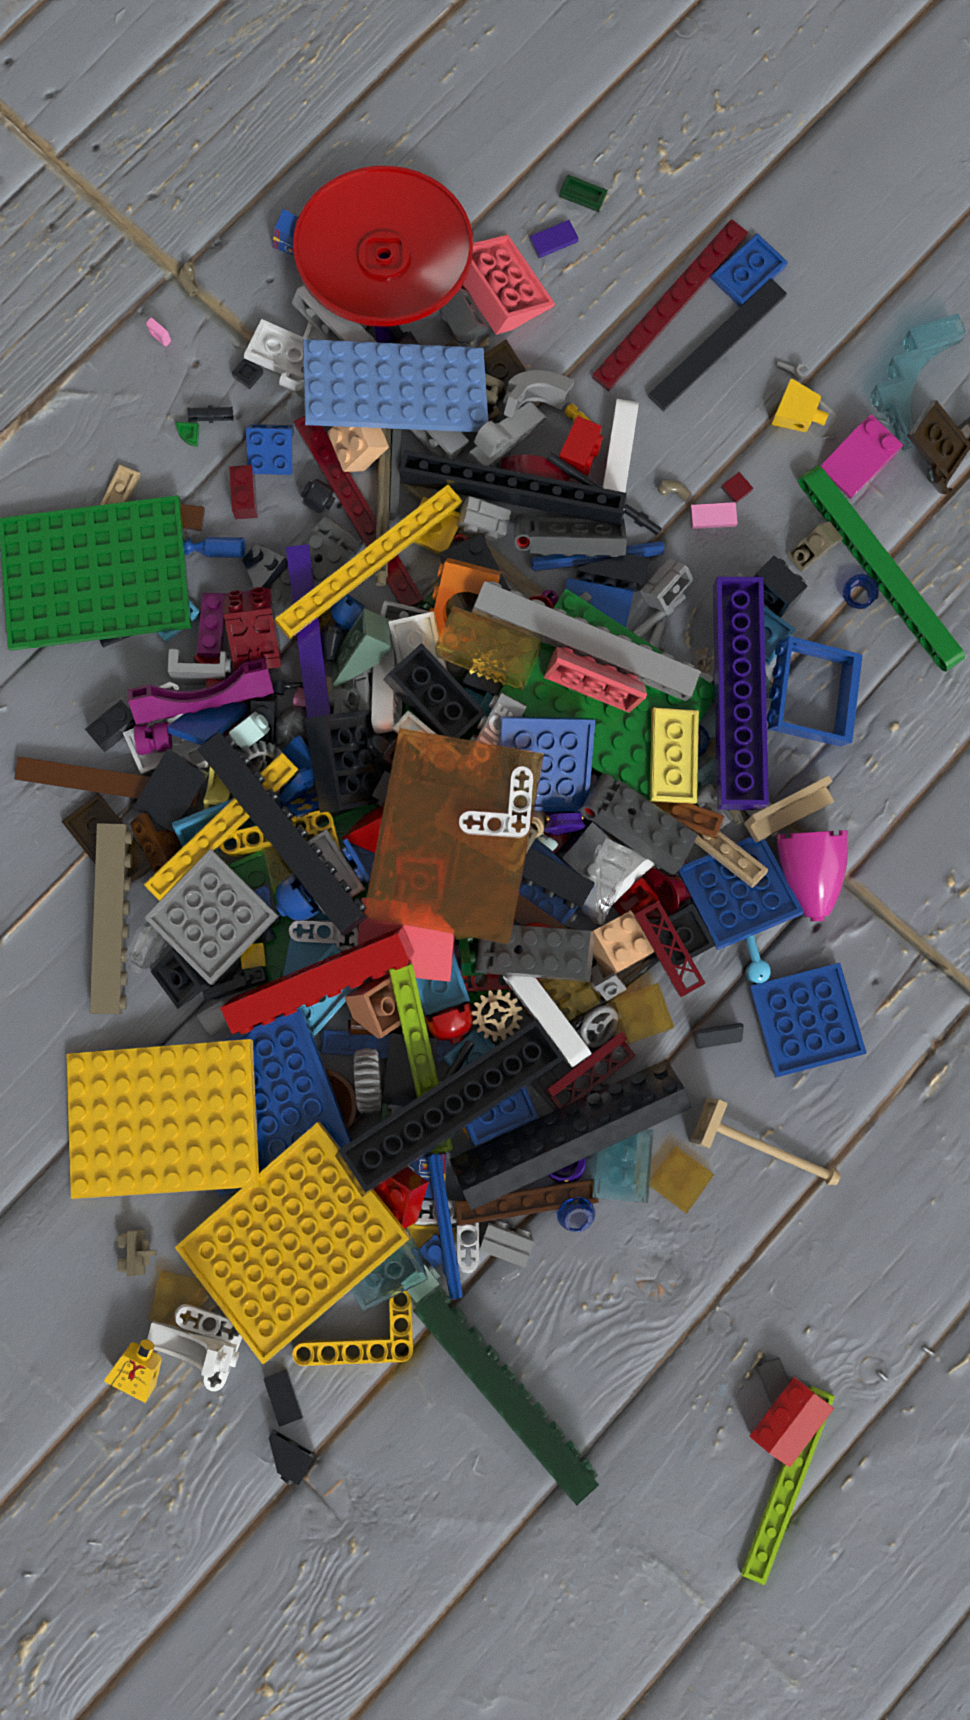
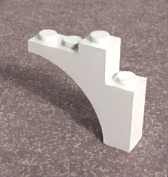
[147,1320,239,1378]

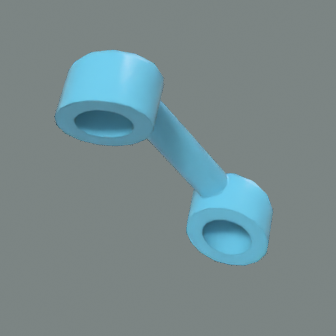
[745,935,771,985]

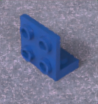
[246,424,294,475]
[279,735,315,804]
[342,838,393,888]

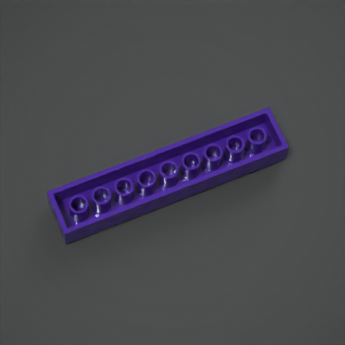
[713,577,769,810]

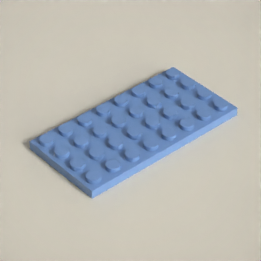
[303,339,488,432]

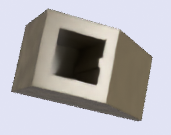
[787,521,843,571]

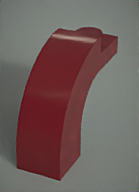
[500,454,580,484]

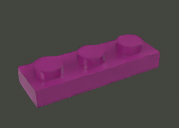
[197,593,225,658]

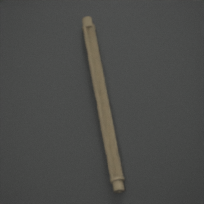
[374,428,392,586]

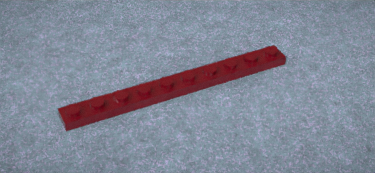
[592,219,748,391]
[293,416,423,607]

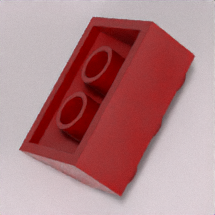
[749,1375,834,1468]

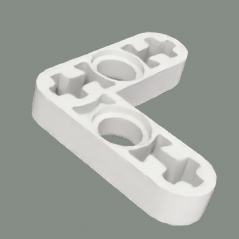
[459,766,533,838]
[289,919,358,951]
[414,1201,479,1273]
[174,1304,242,1391]

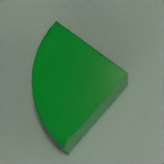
[176,422,199,447]

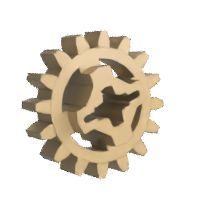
[471,990,523,1041]

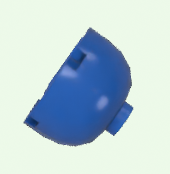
[331,594,365,634]
[276,873,321,921]

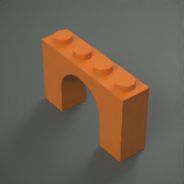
[429,558,501,663]

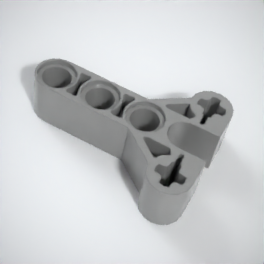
[466,402,547,467]

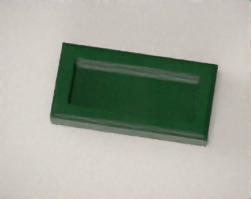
[559,174,608,212]

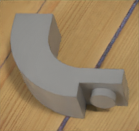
[503,370,575,418]

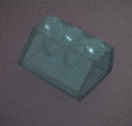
[593,1129,653,1203]
[351,1228,428,1312]

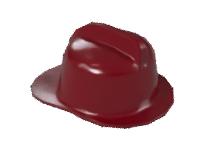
[642,867,691,914]

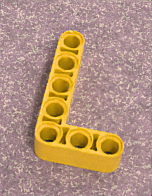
[220,810,342,857]
[292,1287,413,1366]

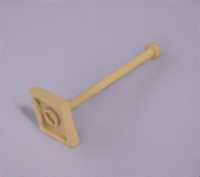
[689,1098,841,1186]

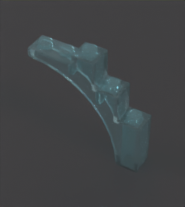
[870,313,967,451]

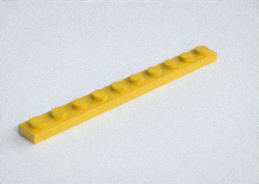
[274,485,463,639]

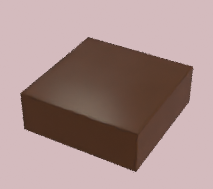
[181,504,205,531]

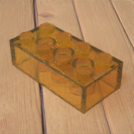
[435,606,541,690]

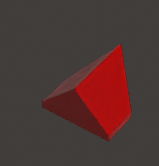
[341,806,400,856]
[612,878,662,919]

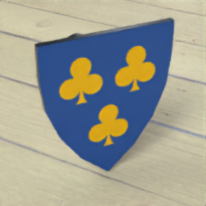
[280,793,319,829]

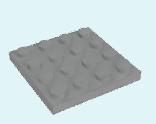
[144,849,279,985]

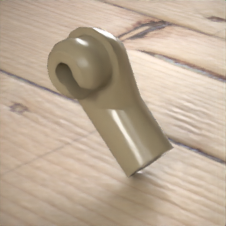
[178,262,198,297]
[658,479,692,502]

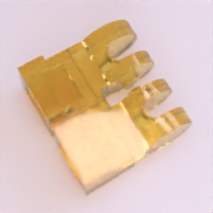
[541,979,601,1021]

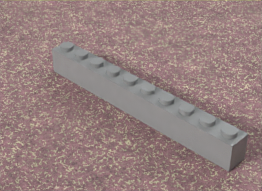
[292,285,469,459]
[471,581,701,701]

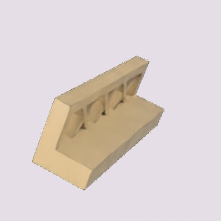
[744,776,834,843]

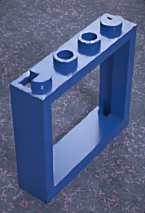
[767,636,863,747]

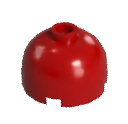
[424,1002,473,1044]

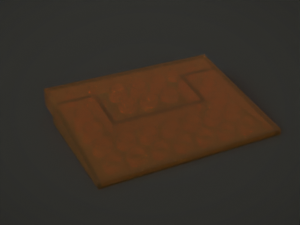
[364,728,544,944]

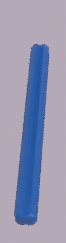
[531,542,664,571]
[427,1153,463,1299]

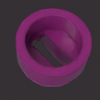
[541,590,558,606]

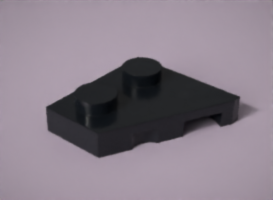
[242,543,288,589]

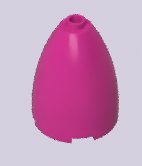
[776,830,848,922]

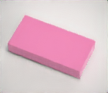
[690,502,738,529]

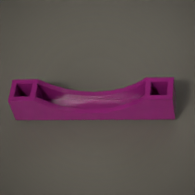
[128,658,274,724]

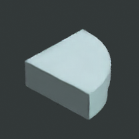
[535,833,558,852]

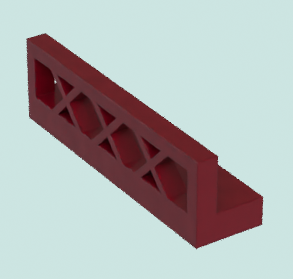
[633,900,706,997]
[545,1031,636,1109]

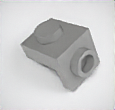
[590,965,626,1001]

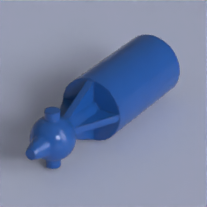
[184,537,246,558]

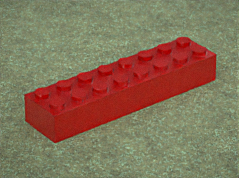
[220,926,414,1035]

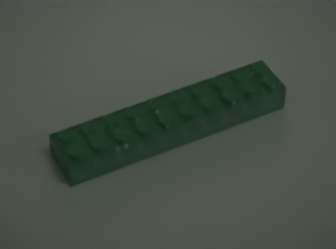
[413,1287,599,1506]

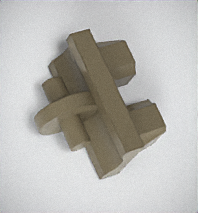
[117,1230,157,1276]

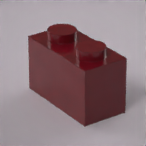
[229,465,258,519]

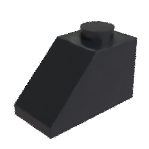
[269,1429,316,1485]

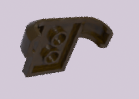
[444,339,526,421]
[907,400,970,494]

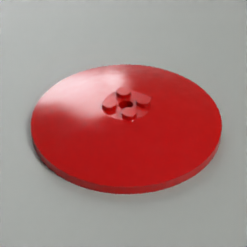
[293,165,473,326]

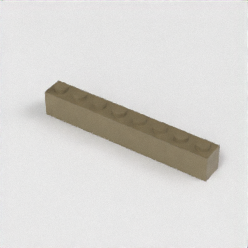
[90,823,133,1014]

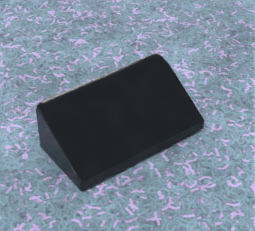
[693,1023,744,1049]

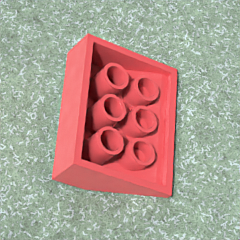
[463,235,555,335]
[543,647,647,713]
[358,898,457,982]

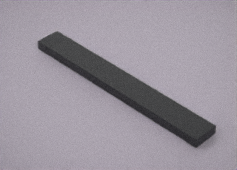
[648,279,787,412]

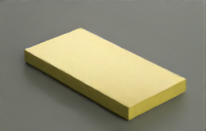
[650,708,699,804]

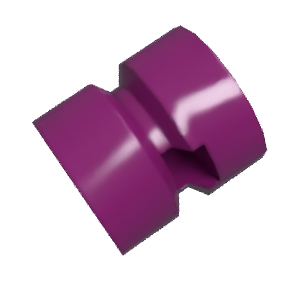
[134,721,173,755]

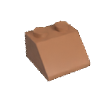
[345,975,401,1038]

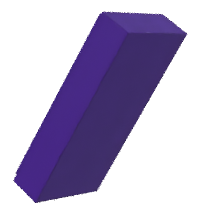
[530,220,579,258]

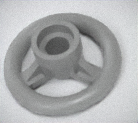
[580,1005,619,1049]

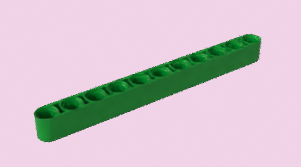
[798,465,965,672]

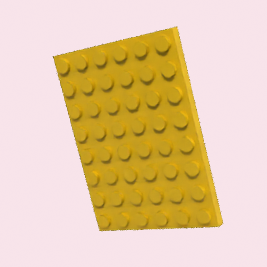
[67,1039,260,1199]
[174,1122,411,1364]

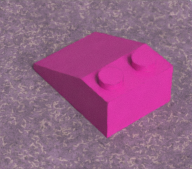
[821,414,903,499]

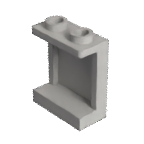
[168,649,235,685]

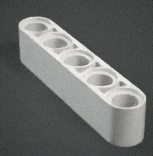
[603,399,639,492]
[372,634,402,734]
[503,975,592,1069]

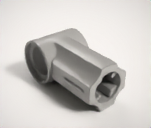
[693,783,734,830]

